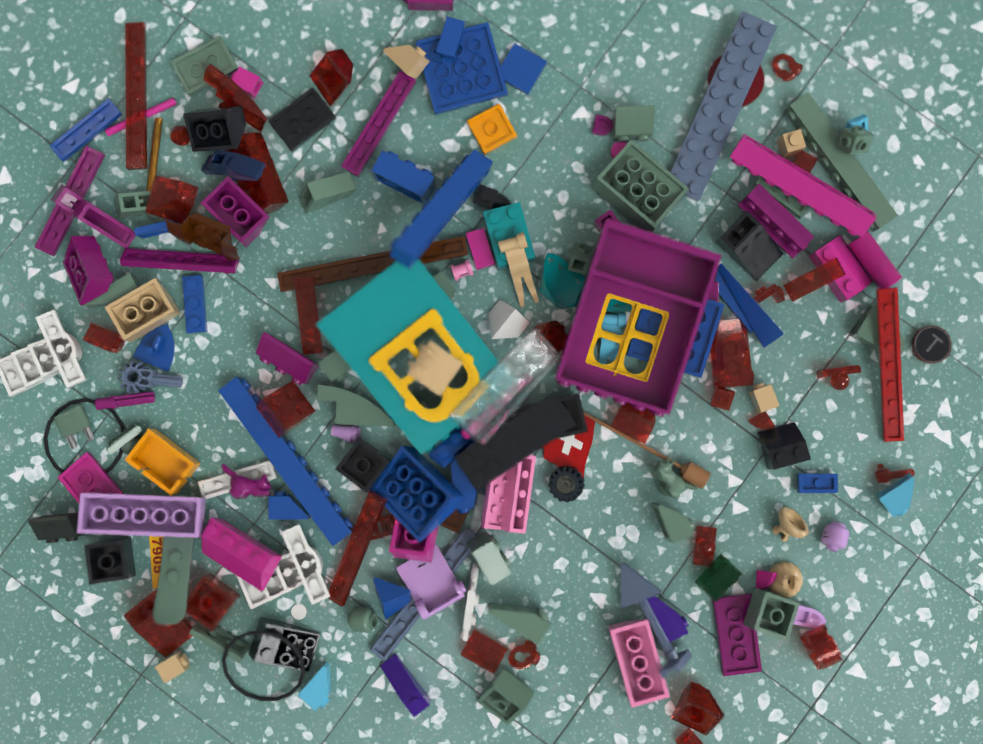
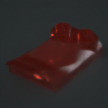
[710,319,754,389]

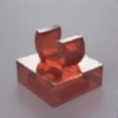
[710,386,735,411]
[675,727,703,744]

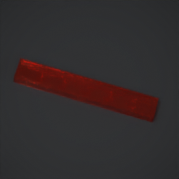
[328,491,387,606]

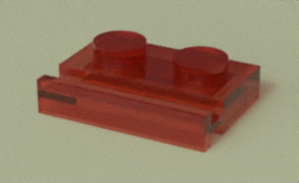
[460,629,508,674]

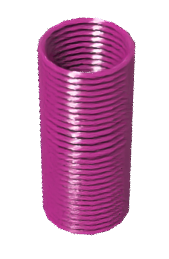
[848,231,902,289]

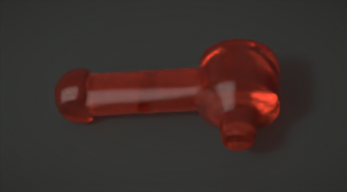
[875,464,915,483]

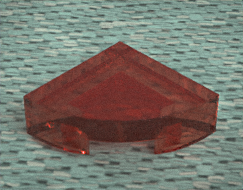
[748,411,776,430]

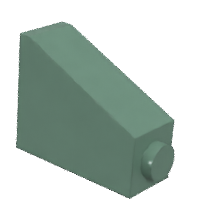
[299,172,356,214]
[850,302,906,355]

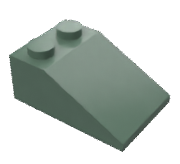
[487,603,551,645]

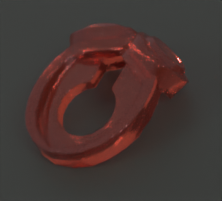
[772,54,803,82]
[508,640,540,669]

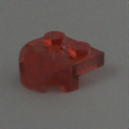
[610,402,656,444]

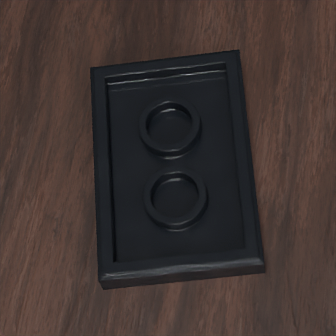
[268,87,336,152]

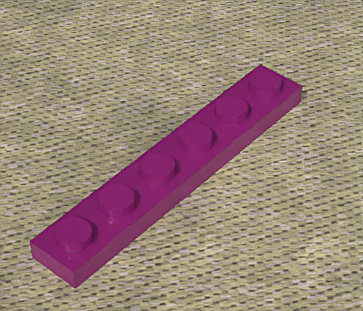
[341,70,416,177]
[35,146,106,257]
[120,248,240,273]

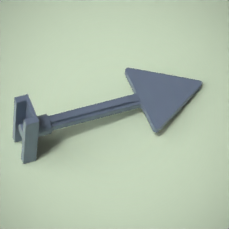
[621,563,692,678]

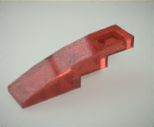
[203,64,267,132]

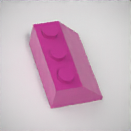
[809,235,872,303]

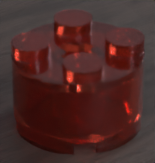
[800,624,843,670]

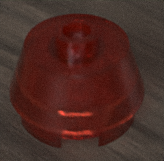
[530,321,567,358]

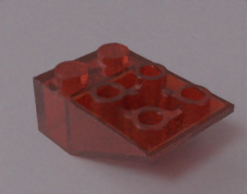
[123,590,193,658]

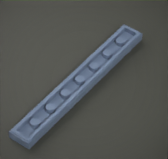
[370,527,477,662]

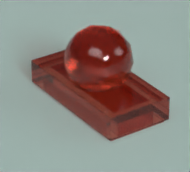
[816,365,861,391]
[692,525,717,567]

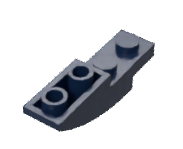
[201,150,266,181]

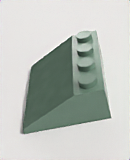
[591,140,689,233]

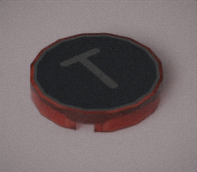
[911,326,952,364]

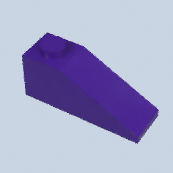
[647,596,689,642]
[380,653,431,717]

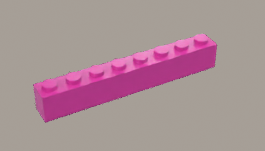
[730,134,876,237]

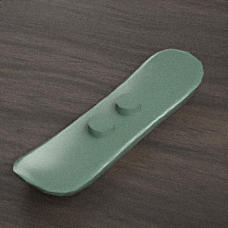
[153,536,195,625]

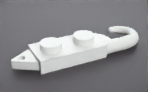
[463,563,479,641]

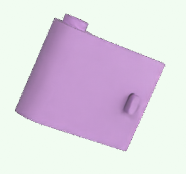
[396,544,467,620]

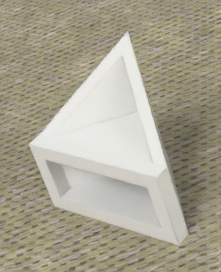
[488,300,530,339]

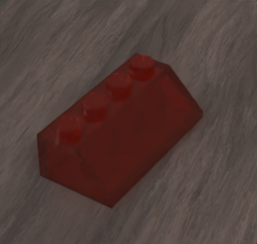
[224,132,289,214]

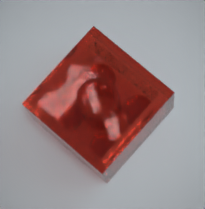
[256,380,315,438]
[186,573,241,631]

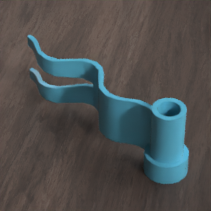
[599,312,626,364]

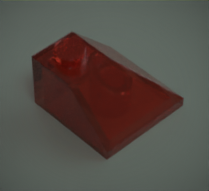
[309,49,353,106]
[145,176,198,224]
[671,681,724,736]

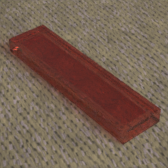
[294,276,323,355]

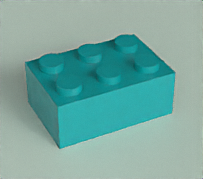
[483,202,535,270]

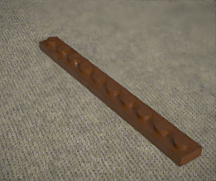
[277,236,468,293]

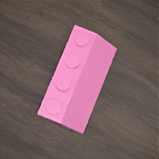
[608,619,670,707]

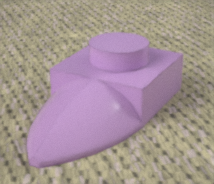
[794,604,826,628]

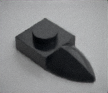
[474,184,511,209]

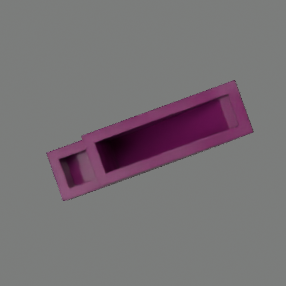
[51,184,136,248]

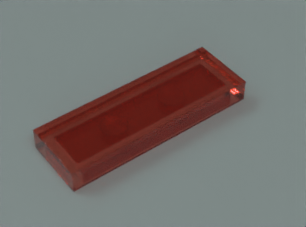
[783,257,846,302]

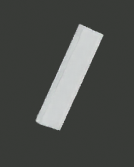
[198,460,278,499]

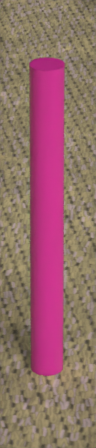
[105,97,177,136]

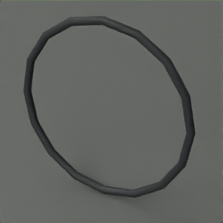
[43,398,124,473]
[222,631,305,701]

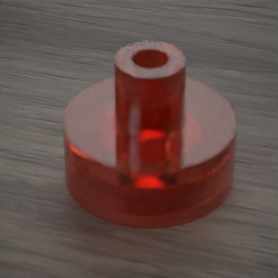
[170,126,190,146]

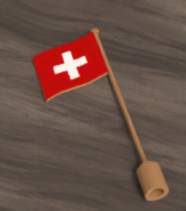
[544,411,711,489]

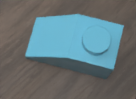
[877,473,915,518]
[298,662,331,711]

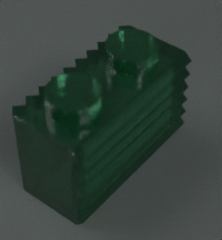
[695,554,742,602]

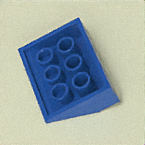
[370,446,464,542]

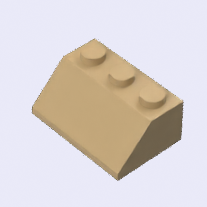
[105,278,181,342]

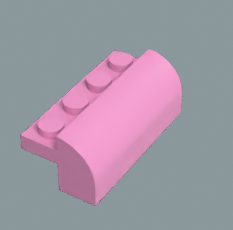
[481,455,536,533]

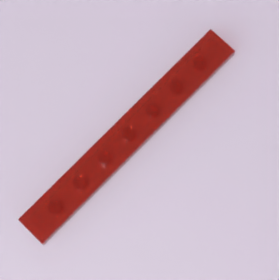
[125,22,147,170]

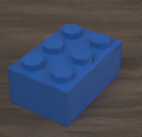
[371,150,436,205]

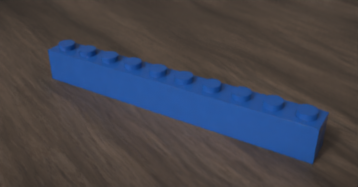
[218,377,354,546]

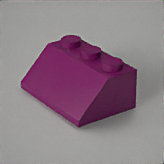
[201,176,270,247]
[63,236,113,305]
[256,332,319,386]

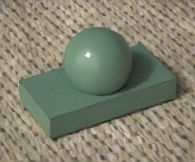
[106,421,143,455]

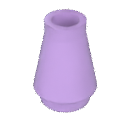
[331,424,361,443]

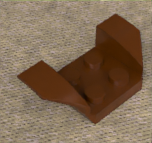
[166,213,239,261]

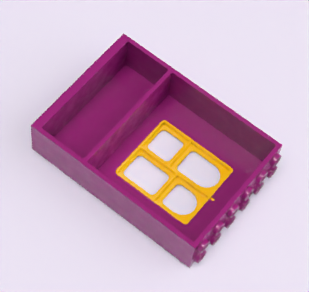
[554,219,722,417]

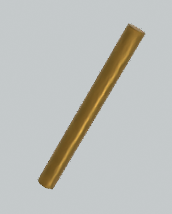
[146,118,163,191]

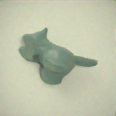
[648,458,698,499]

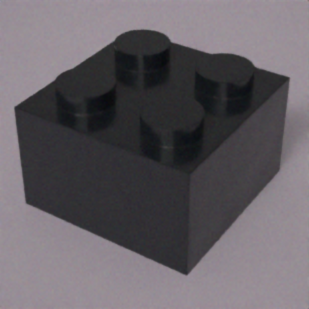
[335,438,391,493]
[84,537,136,585]

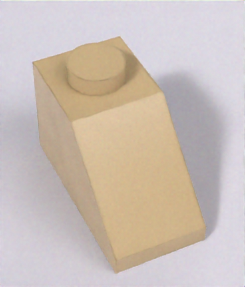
[383,45,430,79]

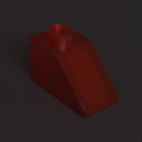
[82,322,125,353]

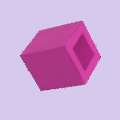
[231,66,263,99]

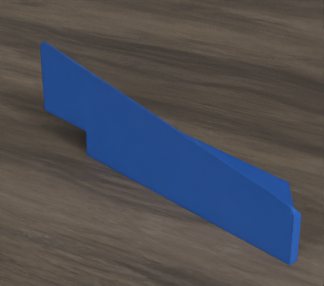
[715,263,784,348]

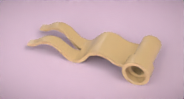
[498,232,539,307]

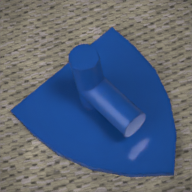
[133,324,175,372]

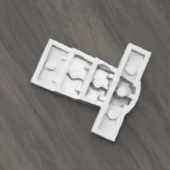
[0,310,87,397]
[236,524,330,609]

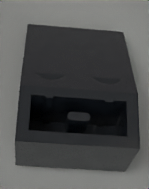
[716,211,783,282]
[248,617,321,672]

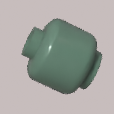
[347,607,378,633]

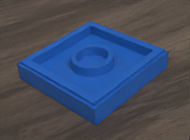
[501,43,547,95]

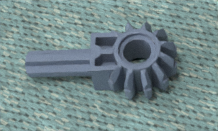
[117,361,183,393]

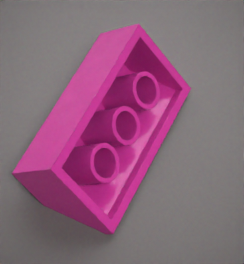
[201,517,282,591]

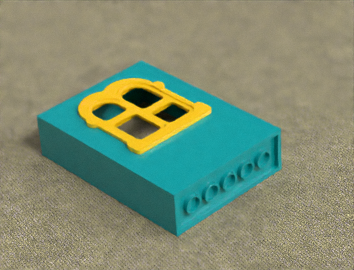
[316,259,514,455]

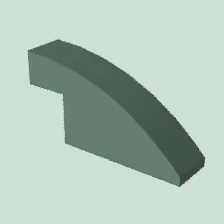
[317,385,395,426]

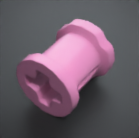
[450,259,474,281]

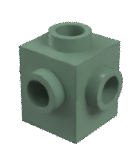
[837,126,874,156]
[566,242,593,275]

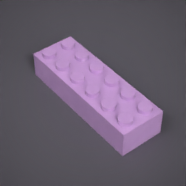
[77,492,206,538]

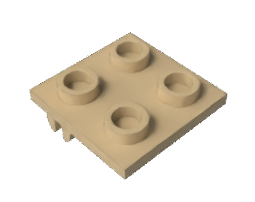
[407,341,463,396]

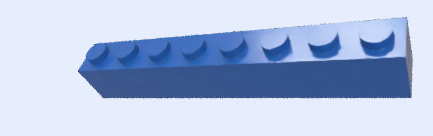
[390,149,493,269]

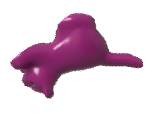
[221,464,271,499]

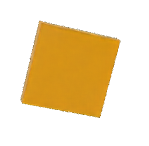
[466,103,517,155]

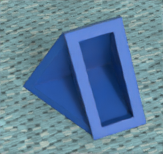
[373,577,411,620]

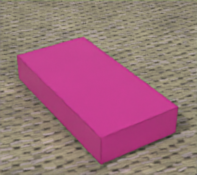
[466,228,495,270]

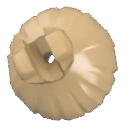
[772,506,809,542]
[768,561,803,598]

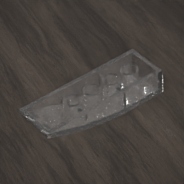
[449,329,561,444]

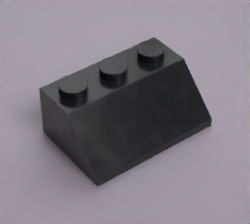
[183,105,246,152]

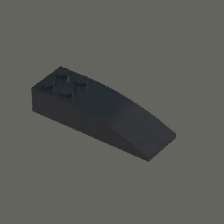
[454,392,577,491]

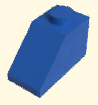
[269,491,311,520]

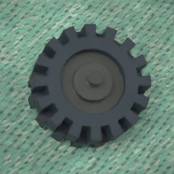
[548,466,585,502]

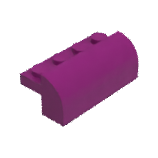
[737,184,814,259]

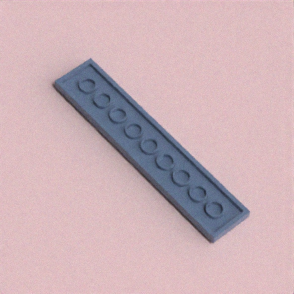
[670,11,777,202]

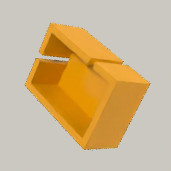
[125,429,201,495]

